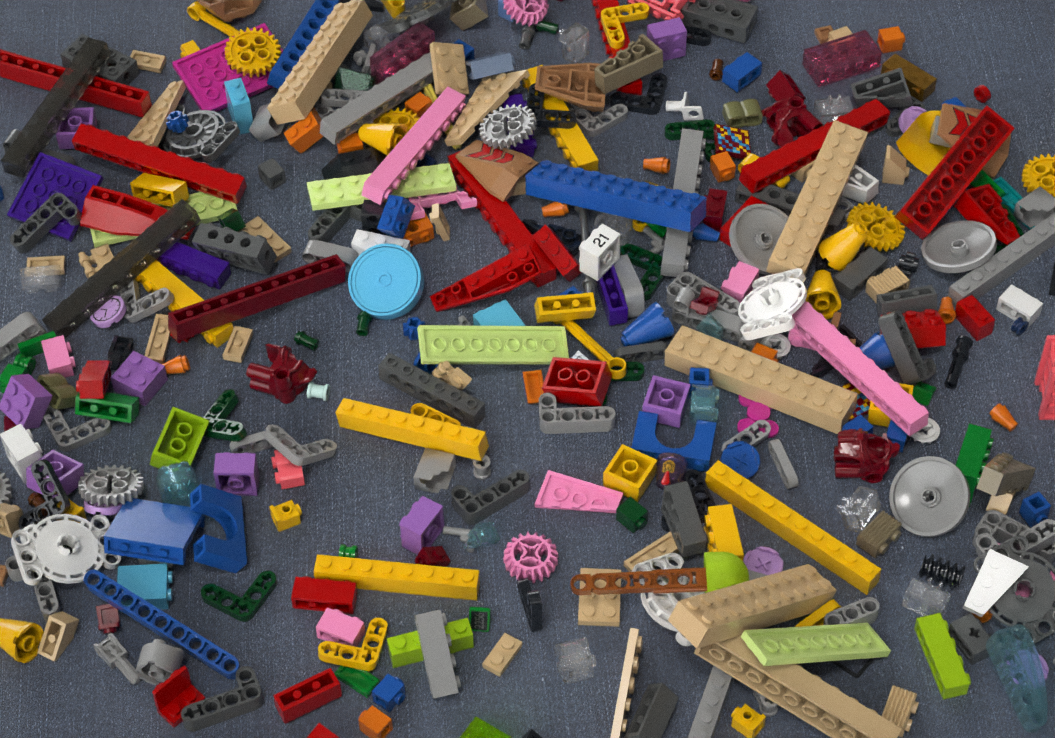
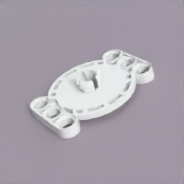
[738,268,807,340]
[11,514,121,586]
[632,553,705,646]

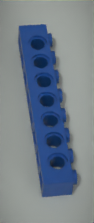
[267,0,340,89]

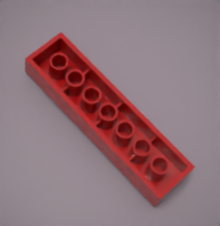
[894,105,1015,240]

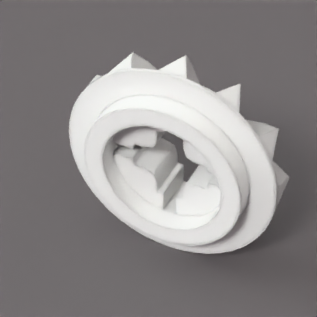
[760,334,791,359]
[910,418,940,445]

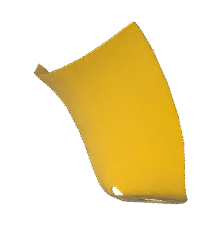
[896,110,950,175]

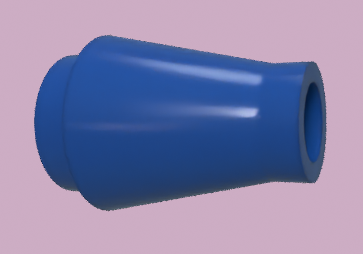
[692,222,720,242]

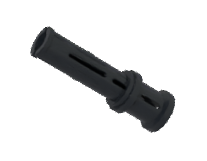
[944,335,973,389]

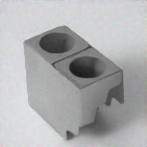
[249,103,285,142]
[1014,187,1055,227]
[413,448,456,493]

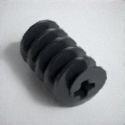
[919,554,965,589]

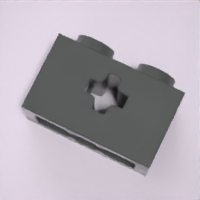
[949,613,995,665]

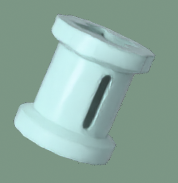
[307,381,330,401]

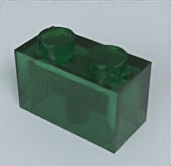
[334,67,376,91]

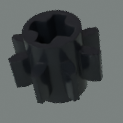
[898,251,920,275]

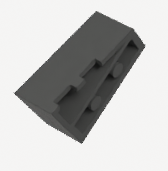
[850,68,913,108]
[661,481,708,558]

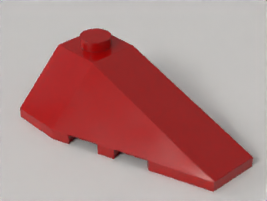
[954,184,1020,245]

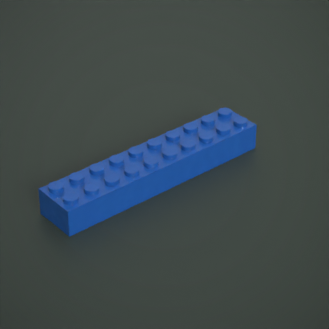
[525,160,706,232]

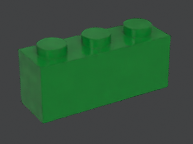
[75,392,139,423]

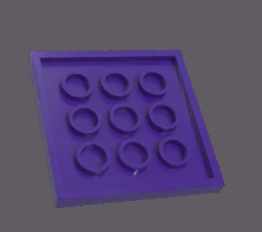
[7,152,104,242]

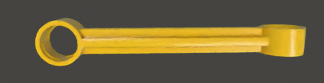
[187,1,240,37]
[554,320,626,379]

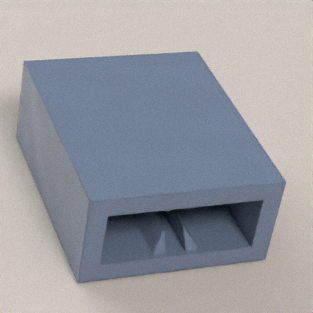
[465,52,515,80]

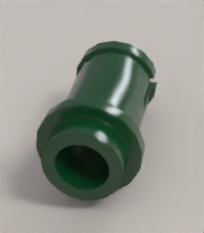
[536,19,559,35]
[356,311,372,336]
[294,331,319,351]

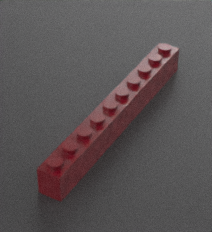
[168,254,346,341]

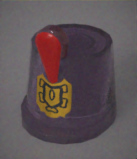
[656,452,688,490]

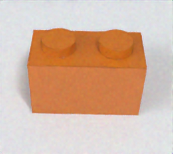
[284,107,324,154]

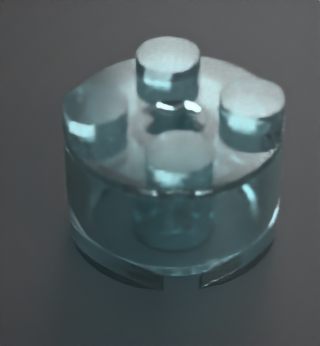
[689,384,720,424]
[156,461,199,506]

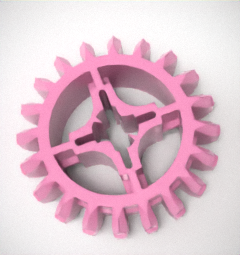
[503,0,549,27]
[503,532,558,584]

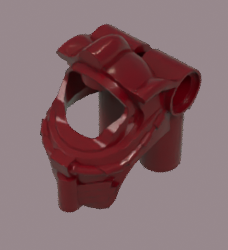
[761,96,823,148]
[246,343,317,404]
[834,428,900,483]

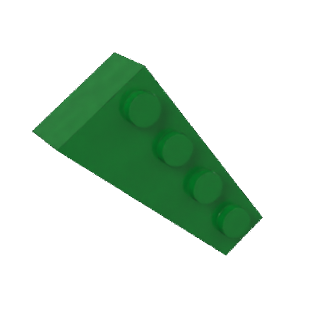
[956,423,994,507]

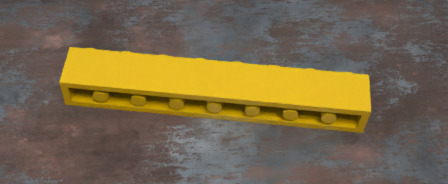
[521,65,598,171]
[118,243,233,348]
[335,398,489,461]
[314,554,480,601]

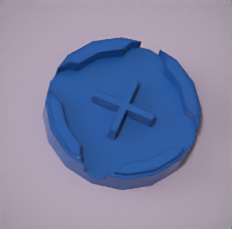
[720,441,760,479]

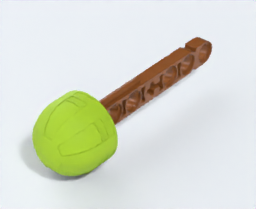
[570,552,749,596]

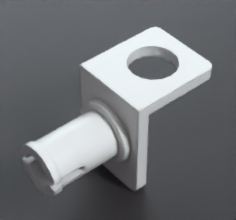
[666,92,704,120]

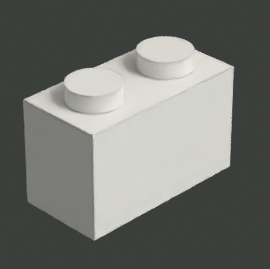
[996,284,1043,328]

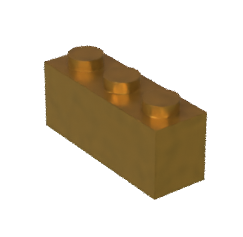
[881,53,937,102]

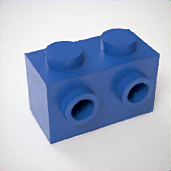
[722,52,762,92]
[377,195,415,239]

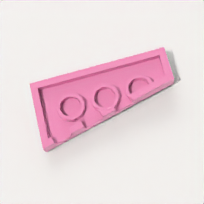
[535,470,623,513]

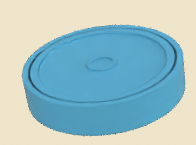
[348,243,424,320]

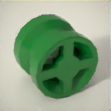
[13,353,36,375]
[339,544,358,558]

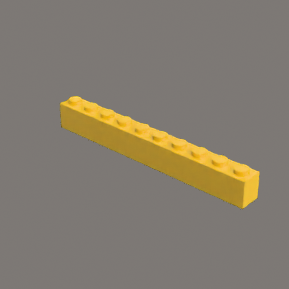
[705,460,881,595]

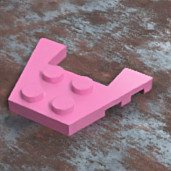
[409,186,477,220]

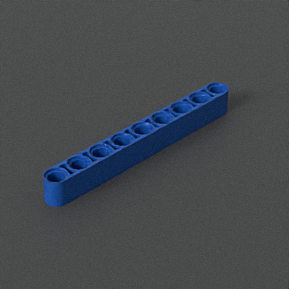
[84,570,241,679]

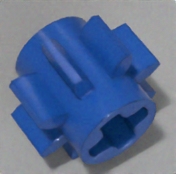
[166,111,189,133]
[403,317,425,340]

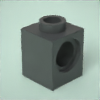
[258,158,286,190]

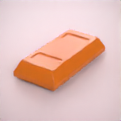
[522,370,544,404]

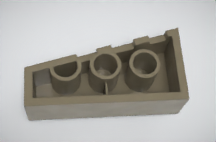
[449,0,489,31]
[594,34,663,94]
[976,452,1036,496]

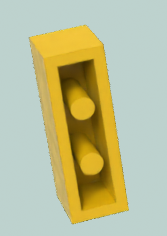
[130,173,189,208]
[534,292,596,323]

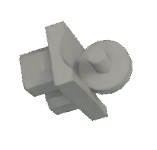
[353,43,383,77]

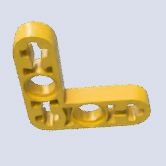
[601,2,649,49]
[318,618,388,671]

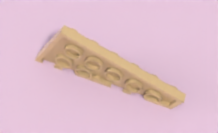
[445,70,530,147]
[127,80,186,147]
[610,628,643,738]

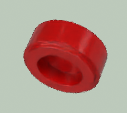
[974,85,991,103]

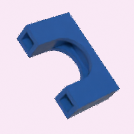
[631,411,716,472]
[190,484,247,574]

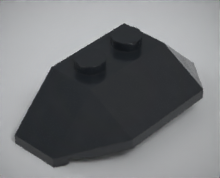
[322,147,387,180]

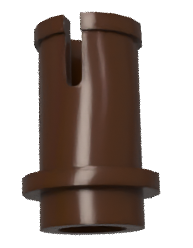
[709,58,724,81]
[28,492,48,516]

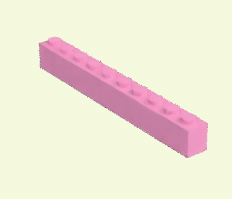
[361,87,466,205]
[792,301,929,436]

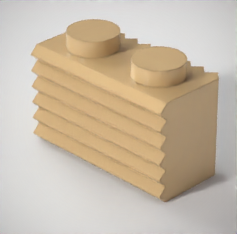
[865,265,910,303]
[882,685,919,738]

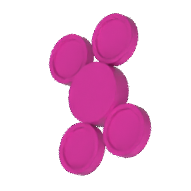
[737,395,779,438]

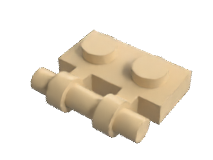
[78,244,121,282]
[432,361,472,391]

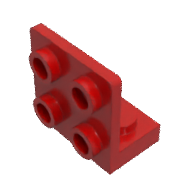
[152,665,206,728]

